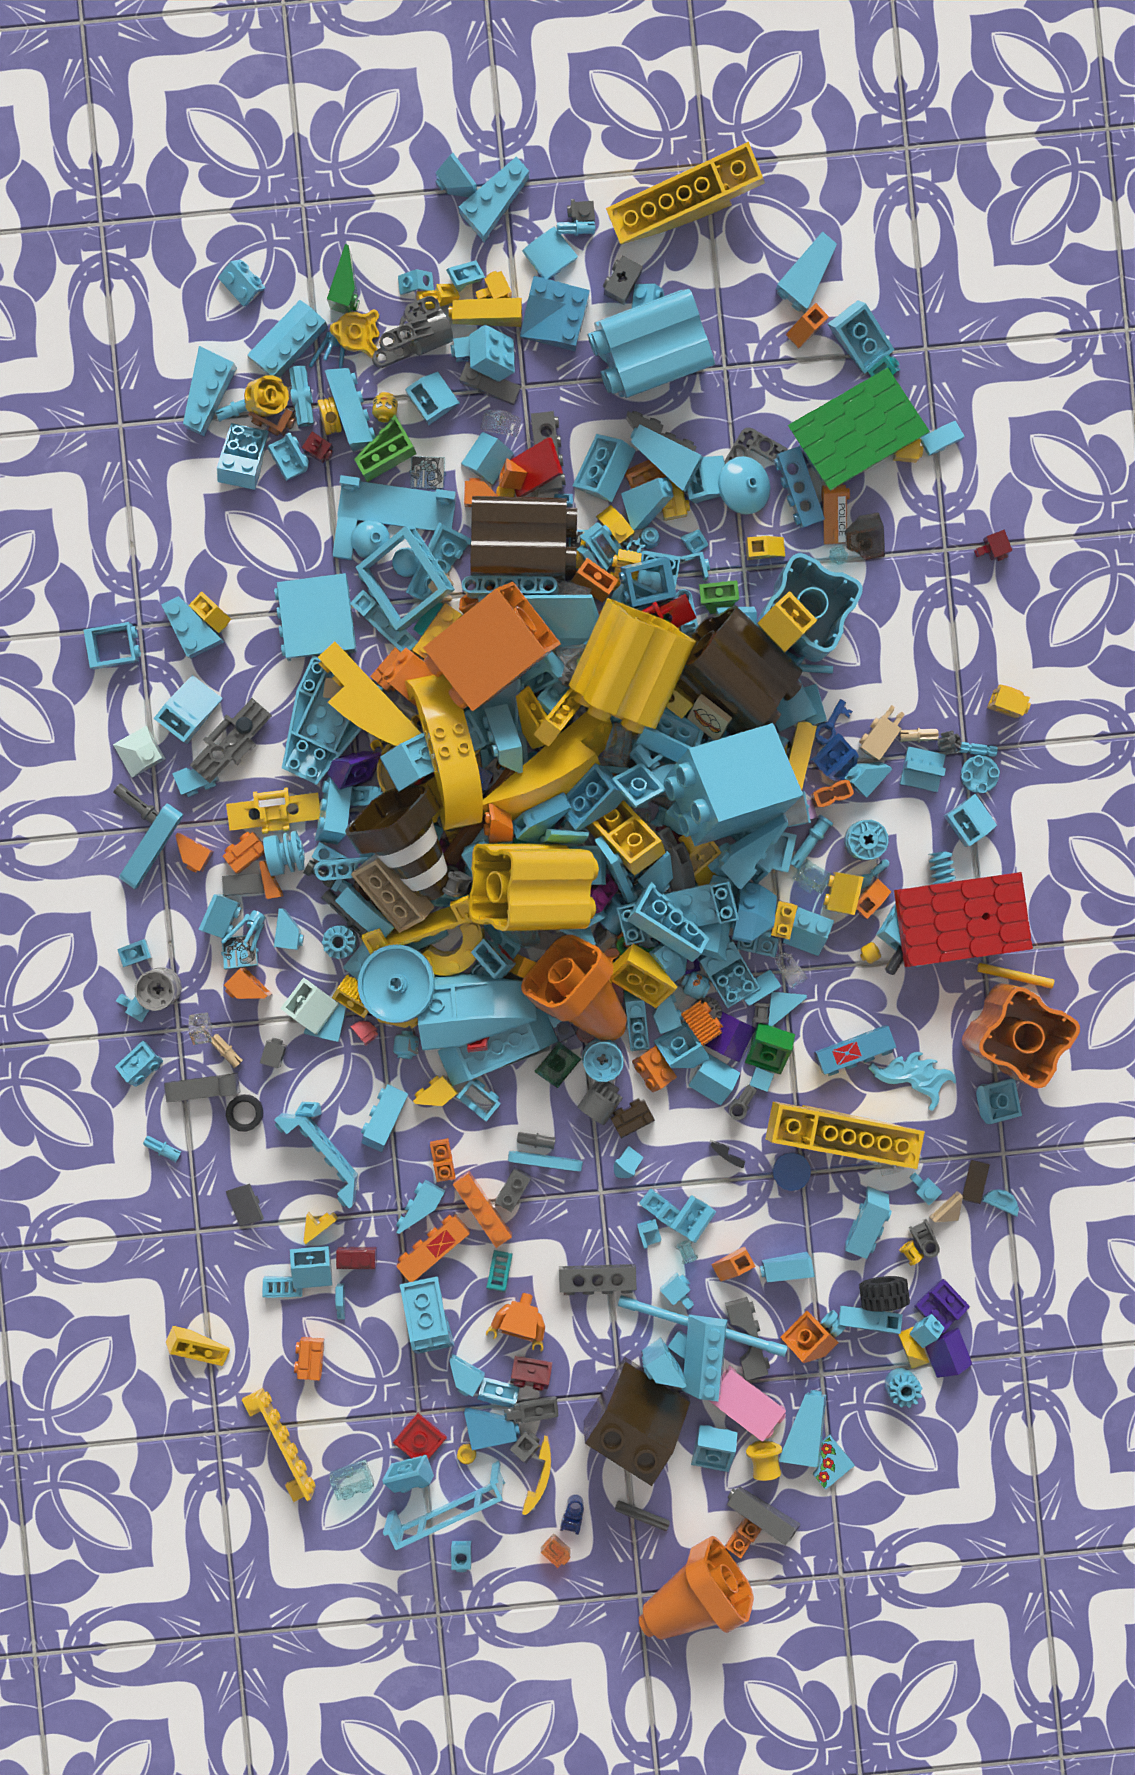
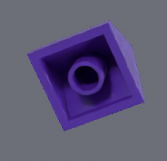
[705,1012,756,1062]
[925,1328,972,1378]

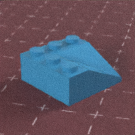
[520,276,590,352]

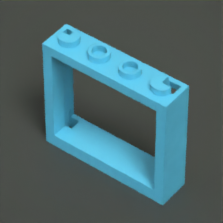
[355,526,455,630]

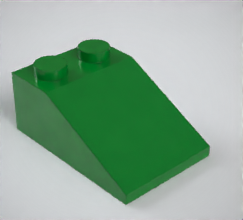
[327,244,360,314]

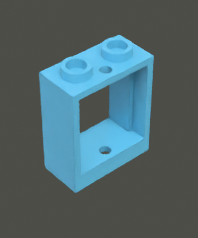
[84,622,141,669]

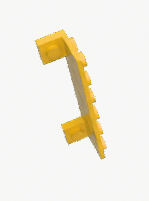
[362,896,473,955]
[242,1388,316,1502]

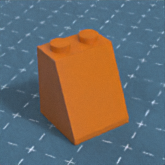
[381,647,433,707]

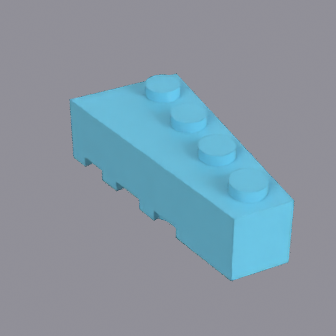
[458,156,529,243]
[183,346,237,436]
[698,875,738,961]
[627,882,709,962]

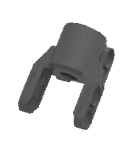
[372,296,453,368]

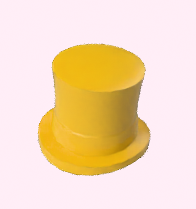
[746,1440,782,1481]

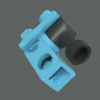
[303,842,358,892]

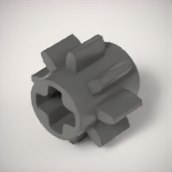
[937,730,962,755]

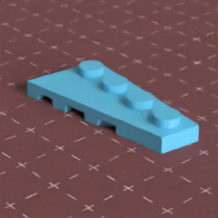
[406,523,471,601]

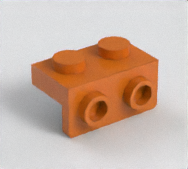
[632,1045,677,1092]

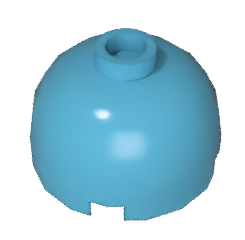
[351,520,390,559]

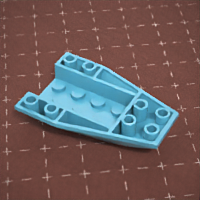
[282,655,383,785]
[418,973,537,1051]

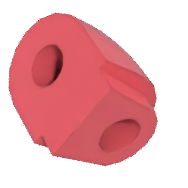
[350,1021,378,1046]

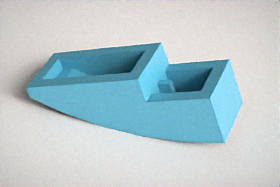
[335,887,395,938]

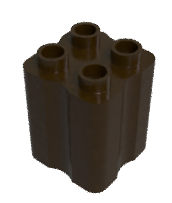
[470,496,577,585]
[677,606,803,735]

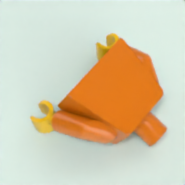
[486,1293,545,1351]

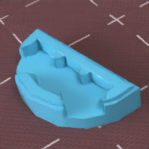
[982,1189,1019,1217]

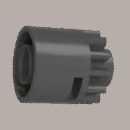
[577,1081,623,1125]

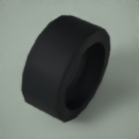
[225,1094,263,1132]

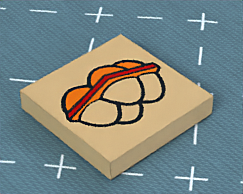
[687,694,732,740]

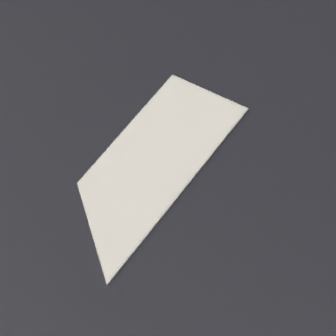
[499,1046,551,1069]

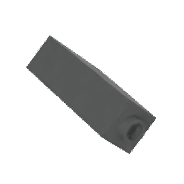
[727,1486,800,1545]

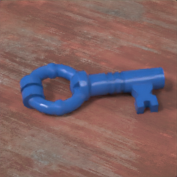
[815,699,853,746]

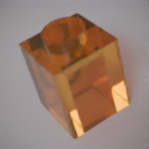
[541,1533,571,1568]

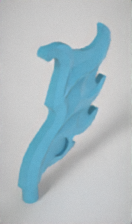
[868,1052,956,1111]

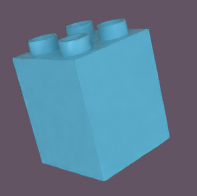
[664,723,803,846]

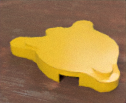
[330,309,380,358]

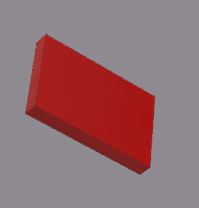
[511,437,563,497]

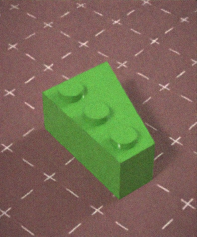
[354,415,417,482]

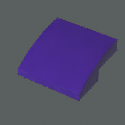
[914,1279,970,1334]

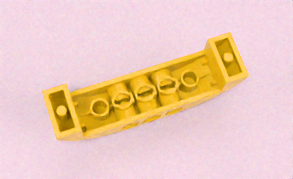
[405,674,483,831]

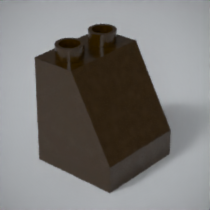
[584,1357,690,1486]

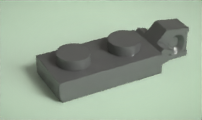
[504,1396,558,1423]

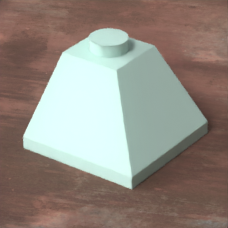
[113,726,165,778]

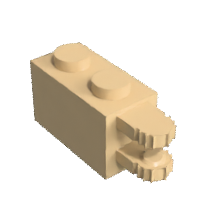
[859,705,904,761]

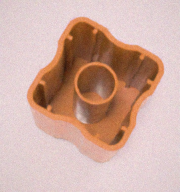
[962,983,1080,1088]

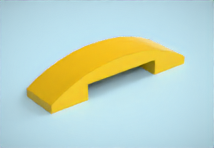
[522,1435,551,1515]

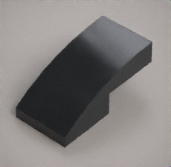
[709,1140,746,1168]

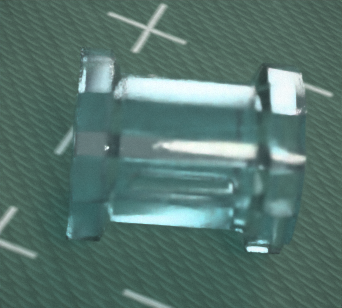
[675,1240,699,1264]

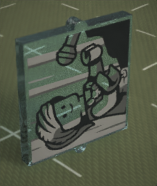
[409,456,446,489]

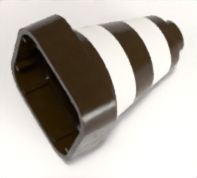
[345,784,449,900]

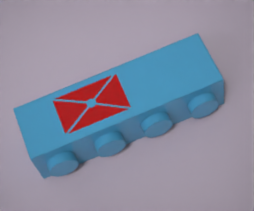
[815,1025,897,1076]

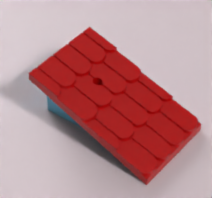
[894,872,1033,967]

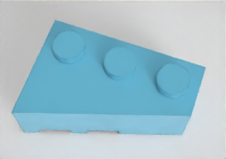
[161,596,224,659]

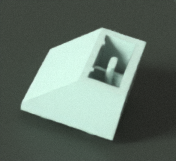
[280,978,339,1035]

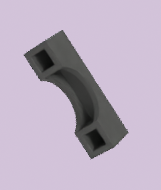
[725,1297,770,1381]

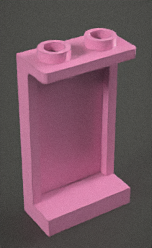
[708,1365,786,1442]

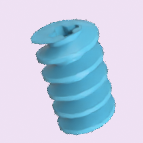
[928,851,956,885]

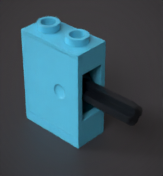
[876,905,927,975]

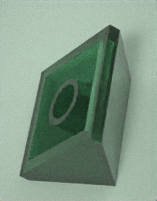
[534,1040,581,1088]

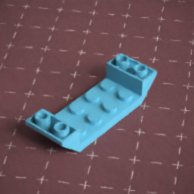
[380,707,493,792]
[616,881,739,946]
[437,1008,558,1086]
[274,1113,358,1209]

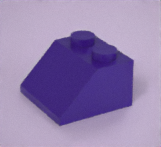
[328,751,381,790]

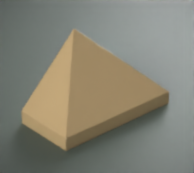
[930,1191,963,1222]

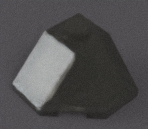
[845,512,885,560]

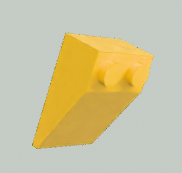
[823,872,864,915]
[609,944,677,1008]

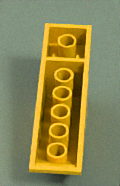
[606,141,765,245]
[318,641,421,747]
[483,712,617,821]
[586,800,666,876]
[765,1101,925,1169]

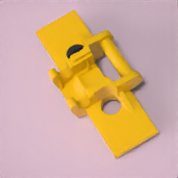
[226,788,320,834]

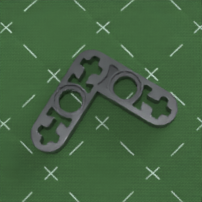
[724,427,788,464]

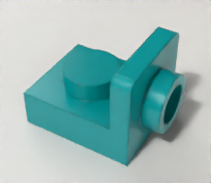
[868,355,900,376]

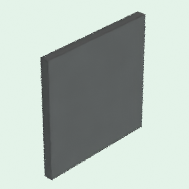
[226,1183,264,1226]

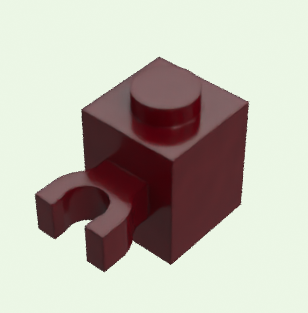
[302,432,334,463]
[974,529,1013,561]

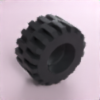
[859,1276,910,1312]

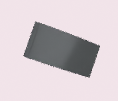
[222,874,264,896]

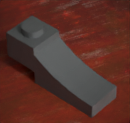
[460,362,521,405]

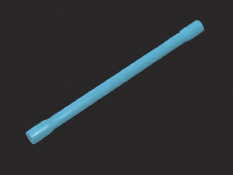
[618,1295,788,1357]

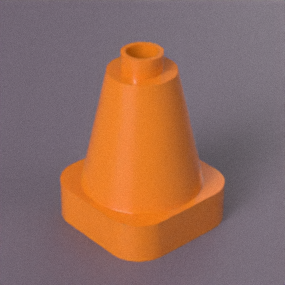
[521,935,627,1041]
[639,1536,754,1640]

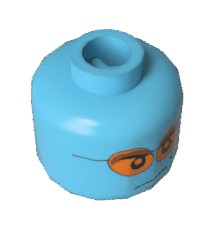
[681,972,711,1000]

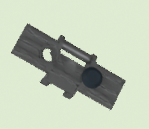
[190,698,272,783]

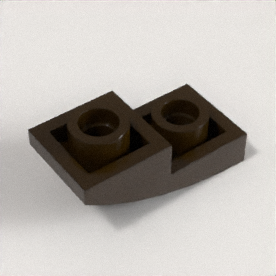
[962,1160,990,1204]

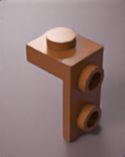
[248,409,296,436]

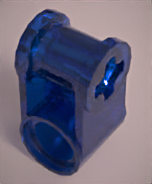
[560,1494,584,1535]

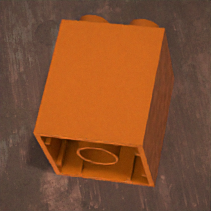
[423,582,561,711]

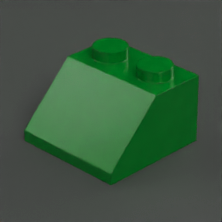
[745,1023,795,1075]

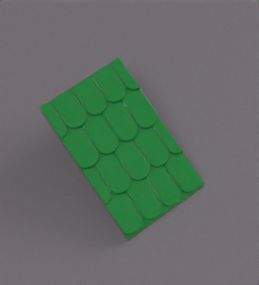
[788,368,930,491]

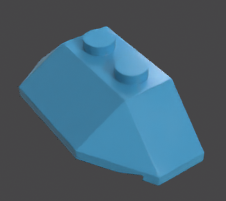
[732,881,777,943]

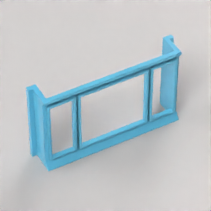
[383,1461,505,1550]

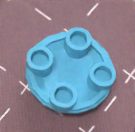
[961,755,1000,793]

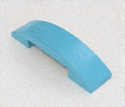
[350,590,418,652]

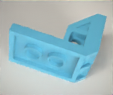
[400,1276,455,1354]

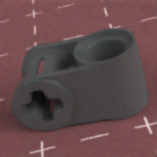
[442,871,473,897]
[909,1219,940,1258]

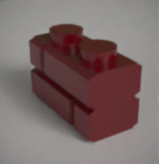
[336,1247,377,1269]

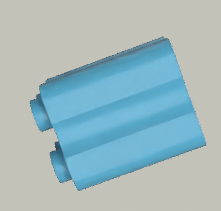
[587,289,715,398]
[756,553,863,662]

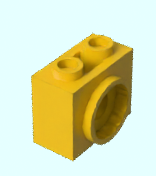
[987,684,1031,718]

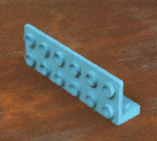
[337,475,456,531]

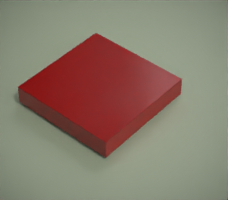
[393,1412,447,1460]

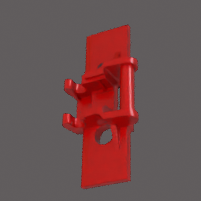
[641,594,697,628]

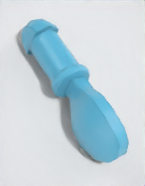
[861,859,890,889]

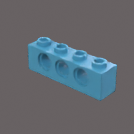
[774,446,825,528]

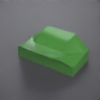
[699,580,739,614]

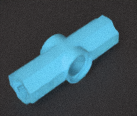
[289,366,314,427]

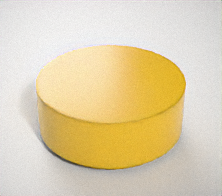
[457,1444,476,1464]

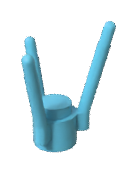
[221,910,266,952]

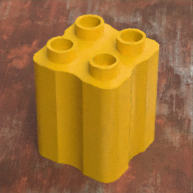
[569,598,696,734]
[469,844,599,931]

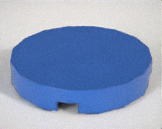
[772,1152,811,1191]

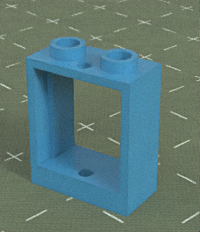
[619,557,677,607]

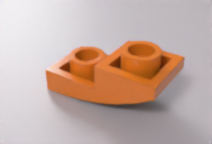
[430,1138,456,1182]
[724,1518,762,1559]

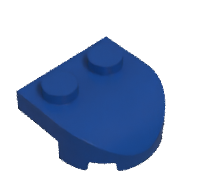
[811,733,859,781]

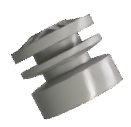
[134,967,182,1011]

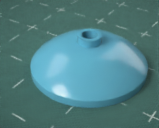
[718,456,770,515]

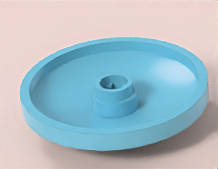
[358,945,435,1023]

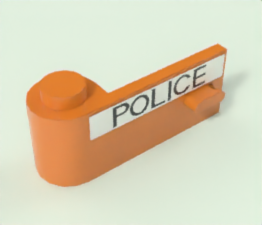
[821,484,850,544]

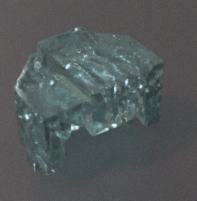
[792,859,831,894]

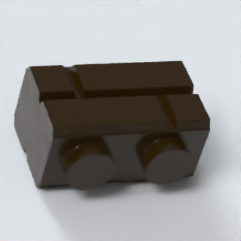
[610,1098,655,1139]

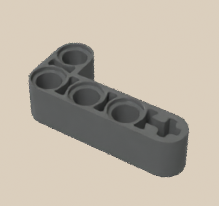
[164,1073,240,1102]

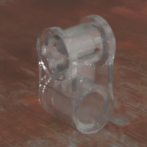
[774,952,808,989]

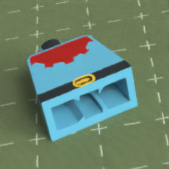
[471,939,516,979]

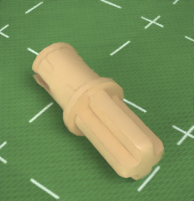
[900,728,939,743]
[209,1034,243,1068]

